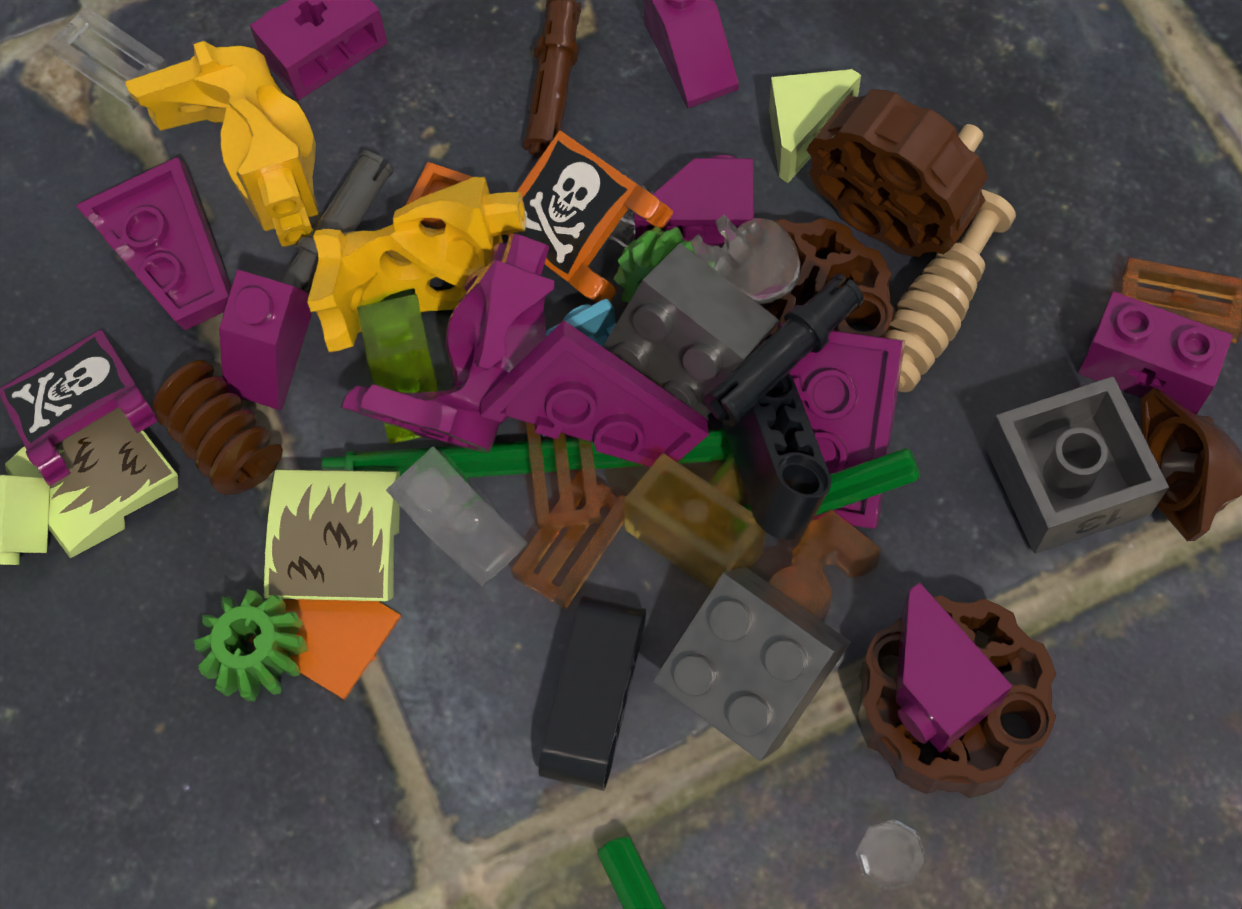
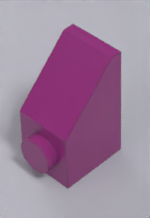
[644,0,739,109]
[634,155,754,249]
[219,269,312,410]
[896,582,1012,753]

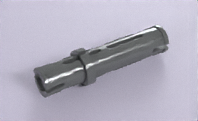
[280,150,394,293]

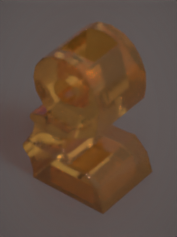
[769,509,881,621]

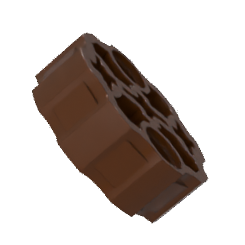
[807,89,988,258]
[720,218,894,343]
[857,595,1056,798]

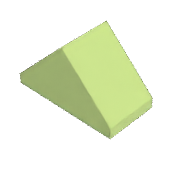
[769,69,861,183]

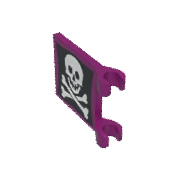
[0,329,158,486]

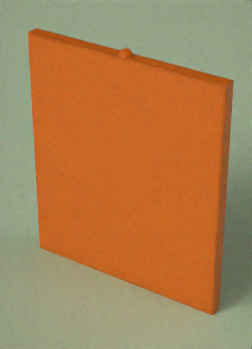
[248,599,402,700]

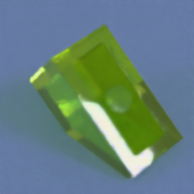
[357,294,440,444]

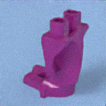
[340,234,554,453]

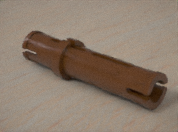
[523,0,582,157]

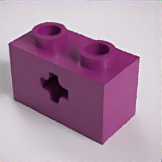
[249,0,388,101]
[1078,291,1233,414]

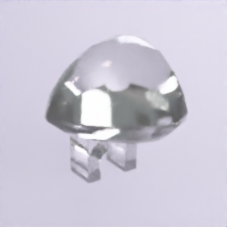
[691,215,800,305]

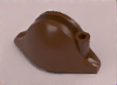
[1141,388,1242,541]

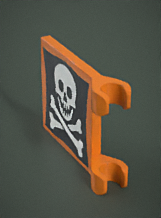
[506,130,673,303]

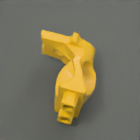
[125,41,319,247]
[307,177,526,352]

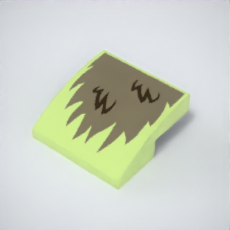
[5,407,178,558]
[264,469,400,601]

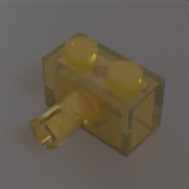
[624,451,766,590]

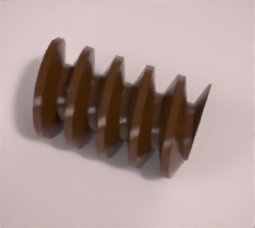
[152,360,283,495]

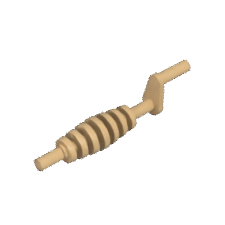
[885,124,1016,392]

